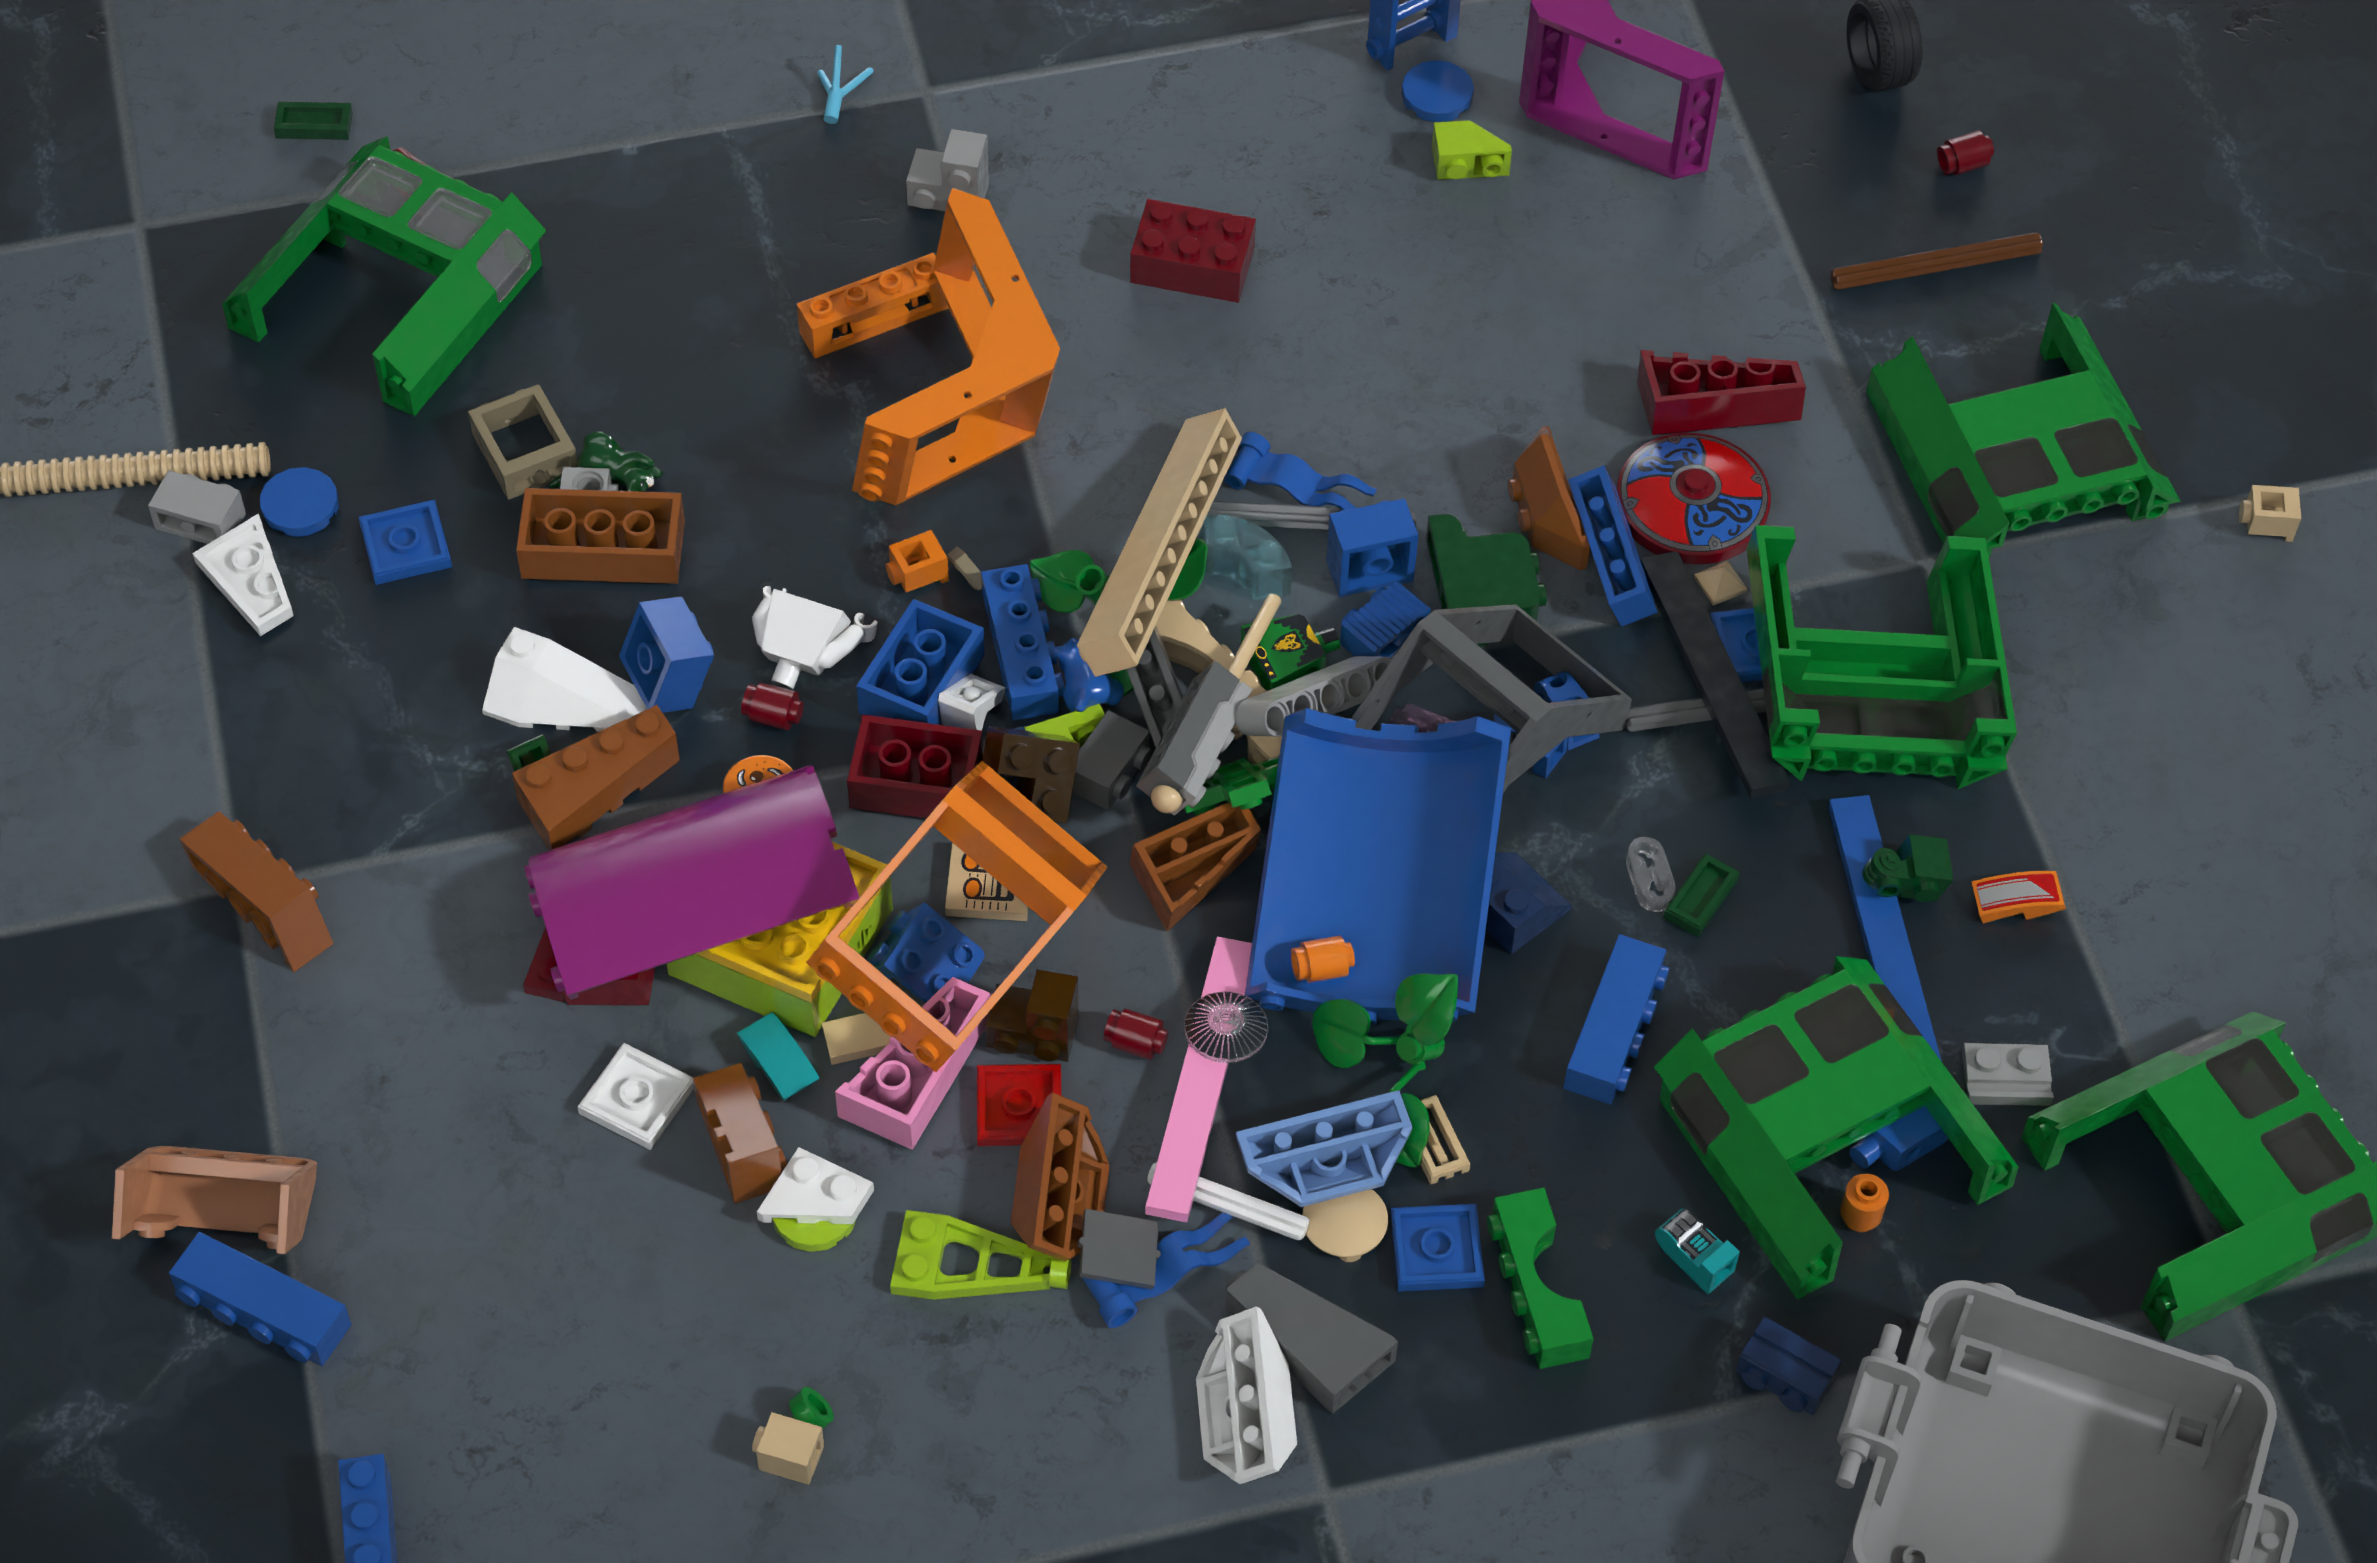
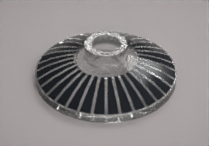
[1184,992,1268,1063]

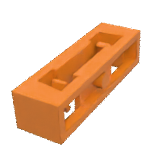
[797,252,948,359]

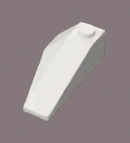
[482,627,647,732]

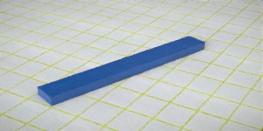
[1828,795,1942,1062]

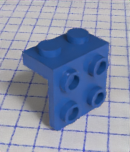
[867,902,985,1003]

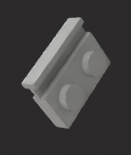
[1962,1043,2054,1106]

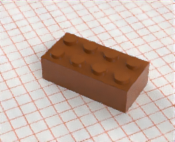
[516,488,685,584]

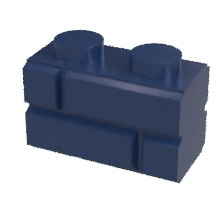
[1736,1317,1842,1415]

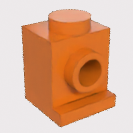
[885,530,949,593]

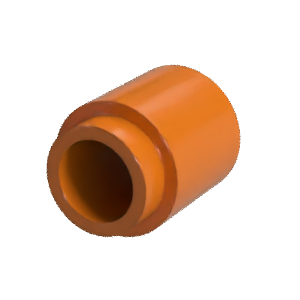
[1291,935,1355,983]
[1840,1174,1889,1232]

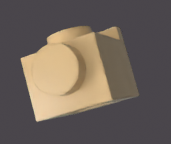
[2239,485,2301,542]

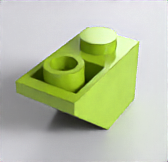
[1432,120,1512,180]

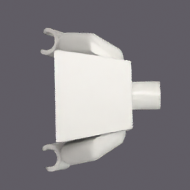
[752,586,878,690]

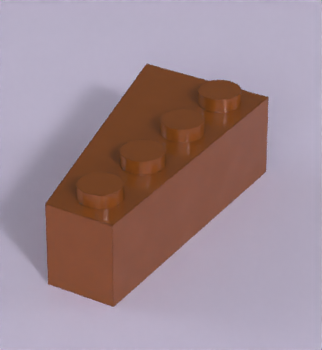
[512,705,680,850]
[179,811,334,972]

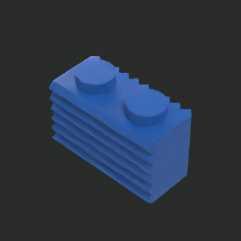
[1340,581,1431,658]

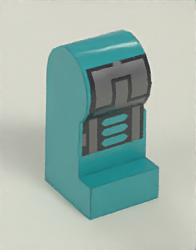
[1655,1209,1740,1294]

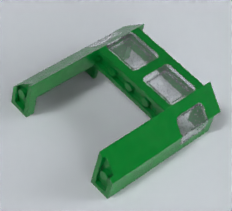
[222,135,547,416]

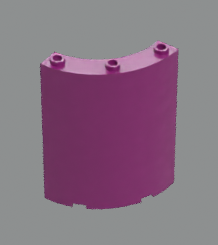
[524,764,860,1000]

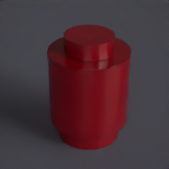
[1937,130,1994,175]
[741,682,804,730]
[1103,1008,1169,1060]

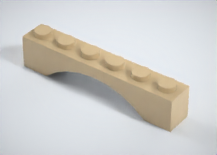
[1156,600,1282,764]

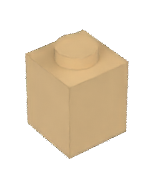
[752,1412,824,1485]

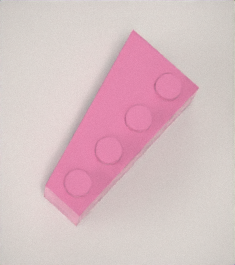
[835,977,990,1150]

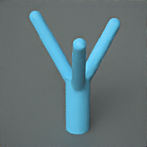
[817,45,873,124]

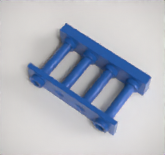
[1366,0,1461,71]

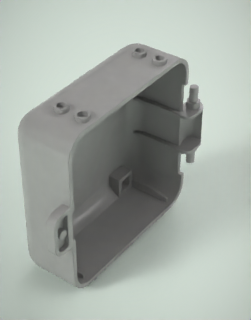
[1836,1280,2298,1563]

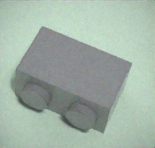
[148,470,246,544]

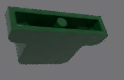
[1426,514,1547,648]

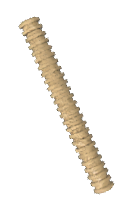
[0,442,271,497]

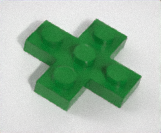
[1183,756,1279,815]

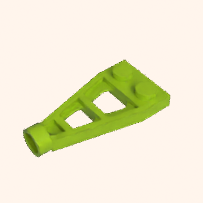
[890,1210,1072,1300]

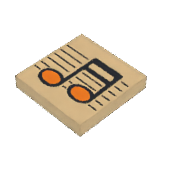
[945,843,1029,921]

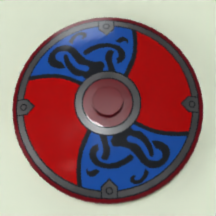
[1617,433,1771,565]

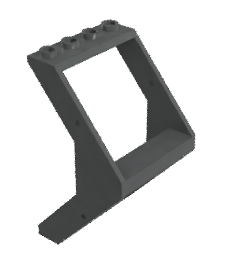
[1351,604,1632,793]

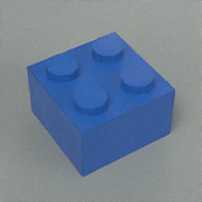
[1326,498,1418,597]
[619,596,714,713]

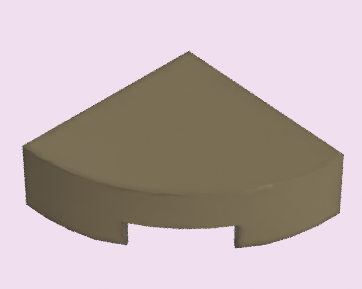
[947,546,982,591]

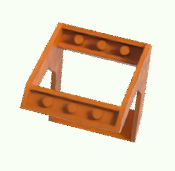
[852,188,1060,506]
[806,761,1107,1073]

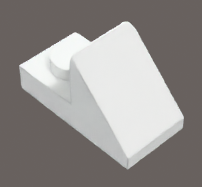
[938,674,1006,730]

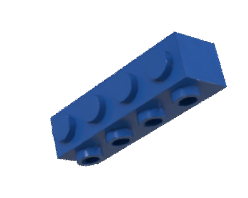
[981,564,1064,721]

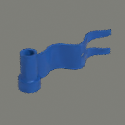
[1224,432,1377,510]
[1081,1212,1250,1328]

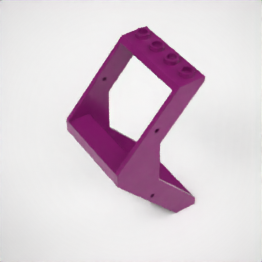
[1519,0,1725,179]

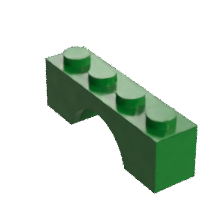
[1487,1187,1594,1369]

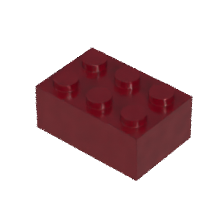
[1130,198,1256,303]
[847,715,983,818]

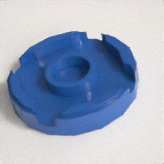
[1401,60,1474,122]
[260,467,339,537]

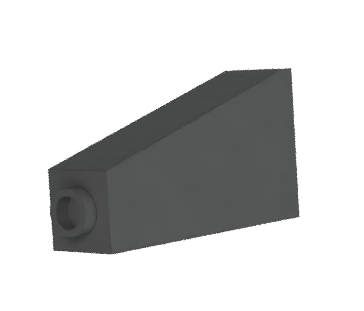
[1225,1263,1398,1414]

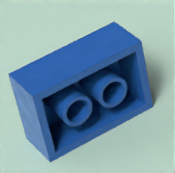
[856,599,985,725]

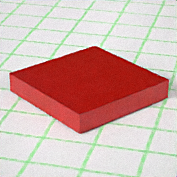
[977,1064,1062,1146]

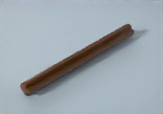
[1830,232,2043,290]

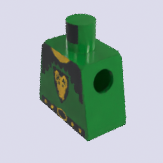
[1240,614,1340,691]

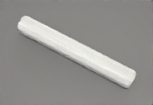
[1147,1162,1309,1240]

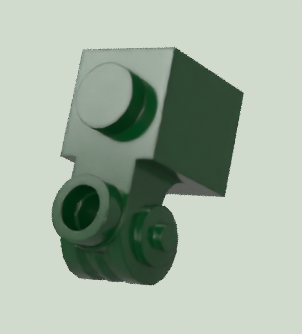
[1862,834,1953,902]

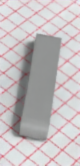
[1236,656,1392,737]

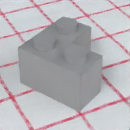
[906,129,989,211]

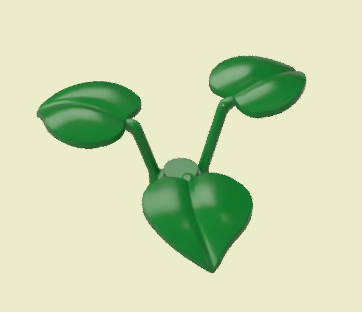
[1030,539,1208,697]
[1312,973,1458,1167]

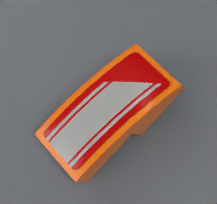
[1972,871,2066,924]

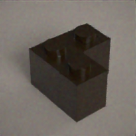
[982,726,1080,823]
[985,969,1079,1062]

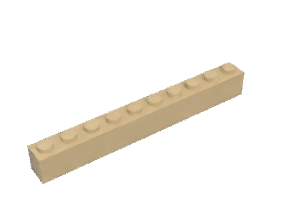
[1077,408,1242,677]

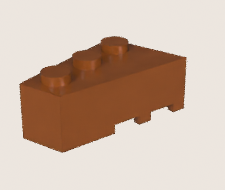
[1129,803,1261,932]
[692,1063,787,1204]

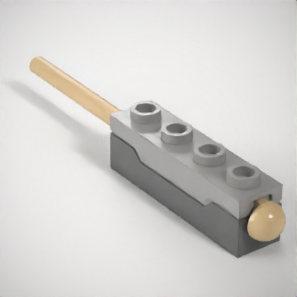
[1136,594,1281,815]

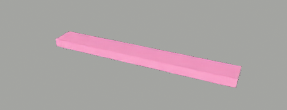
[1145,936,1252,1223]

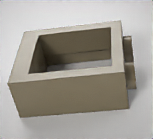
[468,384,577,500]

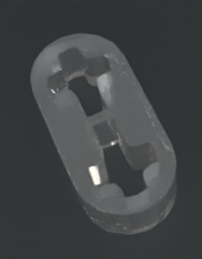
[1626,837,1676,912]

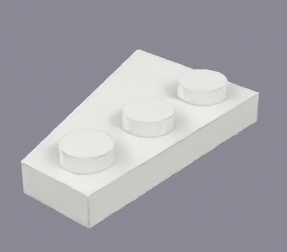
[192,514,294,636]

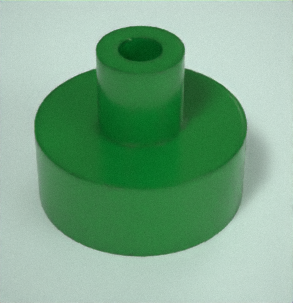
[789,1387,834,1430]

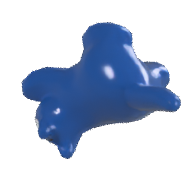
[1053,637,1124,712]

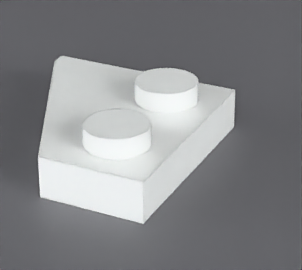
[757,1147,874,1224]

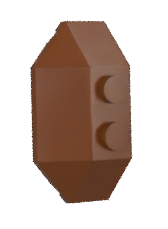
[1508,425,1590,570]
[1010,1092,1110,1262]

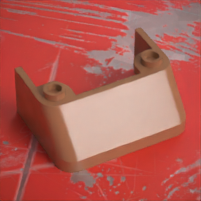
[112,1146,317,1254]

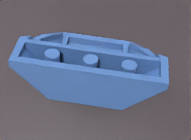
[1236,1090,1412,1207]

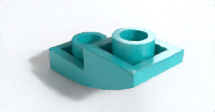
[736,1012,820,1102]

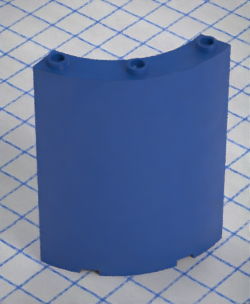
[1245,708,1511,1025]

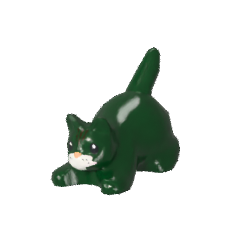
[549,431,663,492]

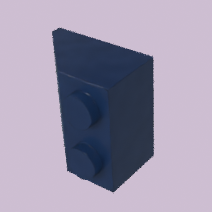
[1486,852,1572,954]

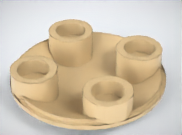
[1302,1189,1388,1262]

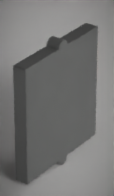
[1077,1209,1161,1289]

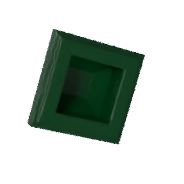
[506,734,551,772]

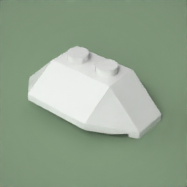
[1196,1306,1297,1484]

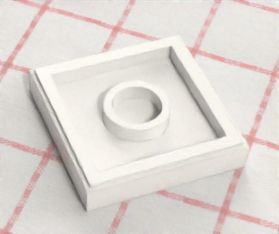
[578,1043,694,1150]

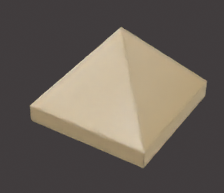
[1694,561,1747,606]

